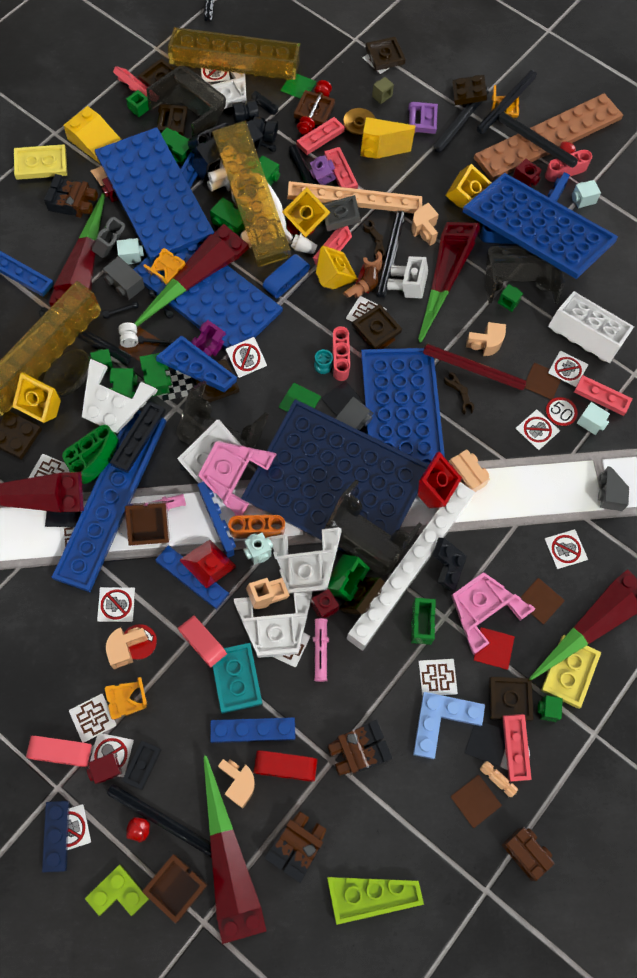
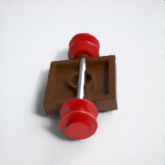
[294,80,335,135]

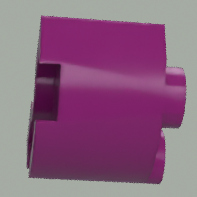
[191,320,226,356]

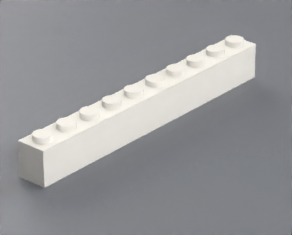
[347,482,475,651]

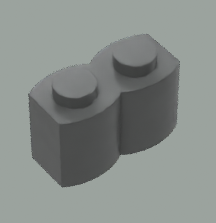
[92,217,125,258]

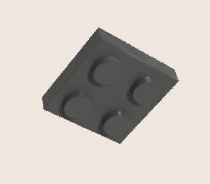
[323,195,361,231]

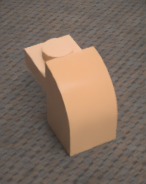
[411,203,439,246]
[466,322,506,356]
[246,578,290,609]
[106,627,148,669]
[218,759,255,809]

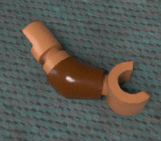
[343,251,383,298]

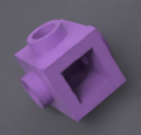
[310,155,336,185]

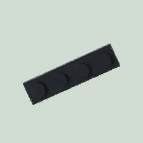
[110,401,166,473]

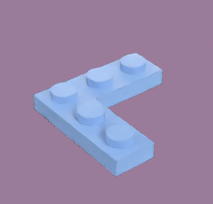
[413,692,485,759]

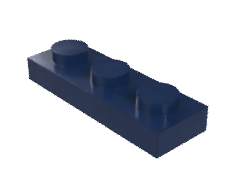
[42,801,70,872]

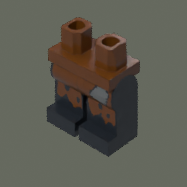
[44,174,98,218]
[327,719,393,776]
[265,811,326,883]

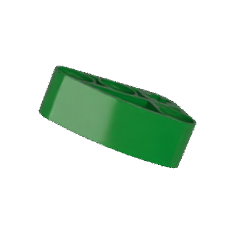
[62,425,119,484]

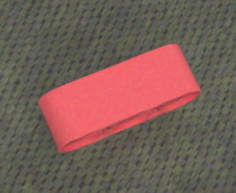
[545,150,592,182]
[332,326,350,381]
[178,615,227,668]
[26,736,92,767]

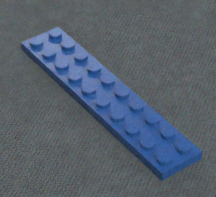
[52,410,166,592]

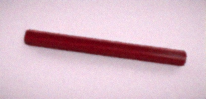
[423,344,526,390]

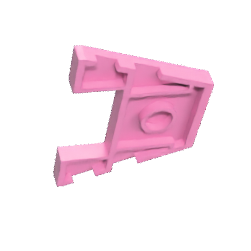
[198,441,277,516]
[452,572,535,655]

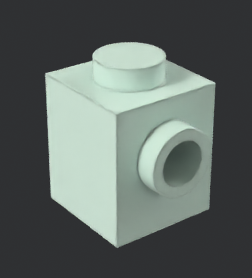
[571,180,601,208]
[117,238,144,265]
[577,402,610,435]

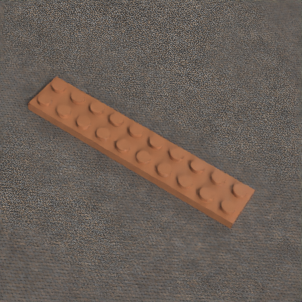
[474,93,623,181]

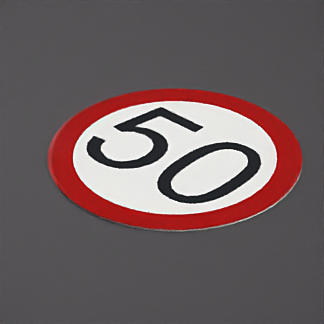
[546,397,578,426]

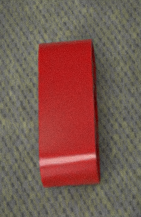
[253,751,318,782]

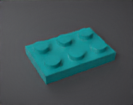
[213,643,263,714]

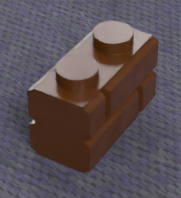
[502,827,554,881]

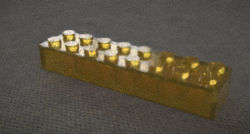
[168,27,300,80]
[212,121,291,267]
[0,281,101,416]

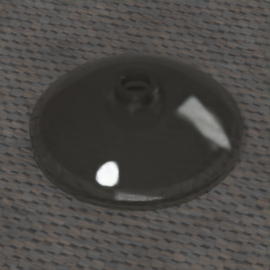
[43,350,90,397]

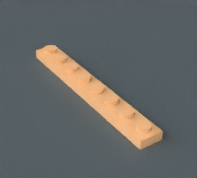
[287,181,422,213]

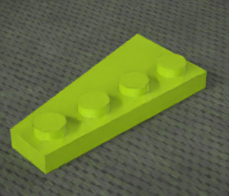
[327,877,424,925]

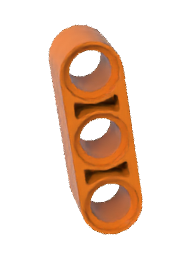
[228,515,285,539]

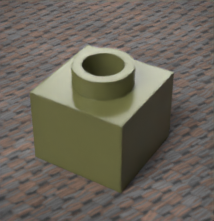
[372,77,394,104]

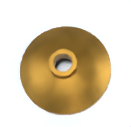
[343,108,375,135]

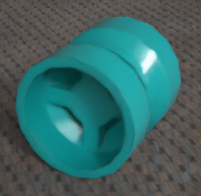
[314,349,333,374]

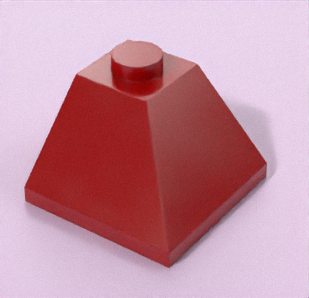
[418,452,462,509]
[180,539,236,589]

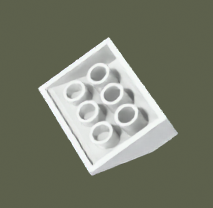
[548,291,634,363]

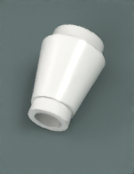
[291,234,317,255]

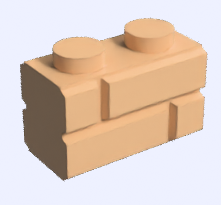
[449,449,490,492]

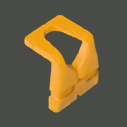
[491,85,519,118]
[144,248,186,285]
[105,677,147,720]

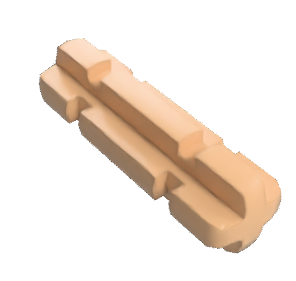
[480,761,518,797]

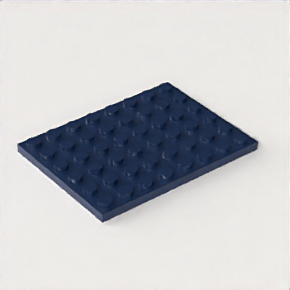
[241,399,429,570]

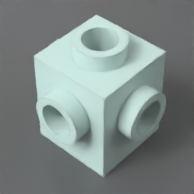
[243,533,273,565]

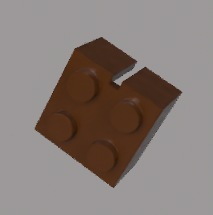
[125,501,170,546]
[142,854,208,924]

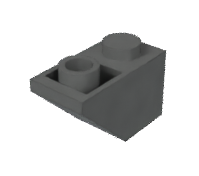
[598,466,629,511]

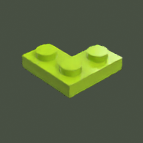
[85,865,149,916]

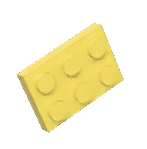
[14,144,67,180]
[541,635,601,709]

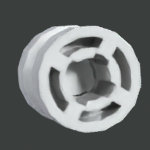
[118,322,138,348]

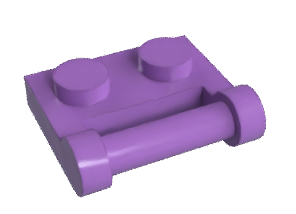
[408,102,438,134]

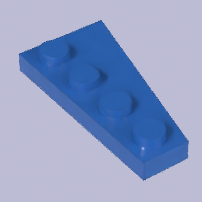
[156,335,237,392]

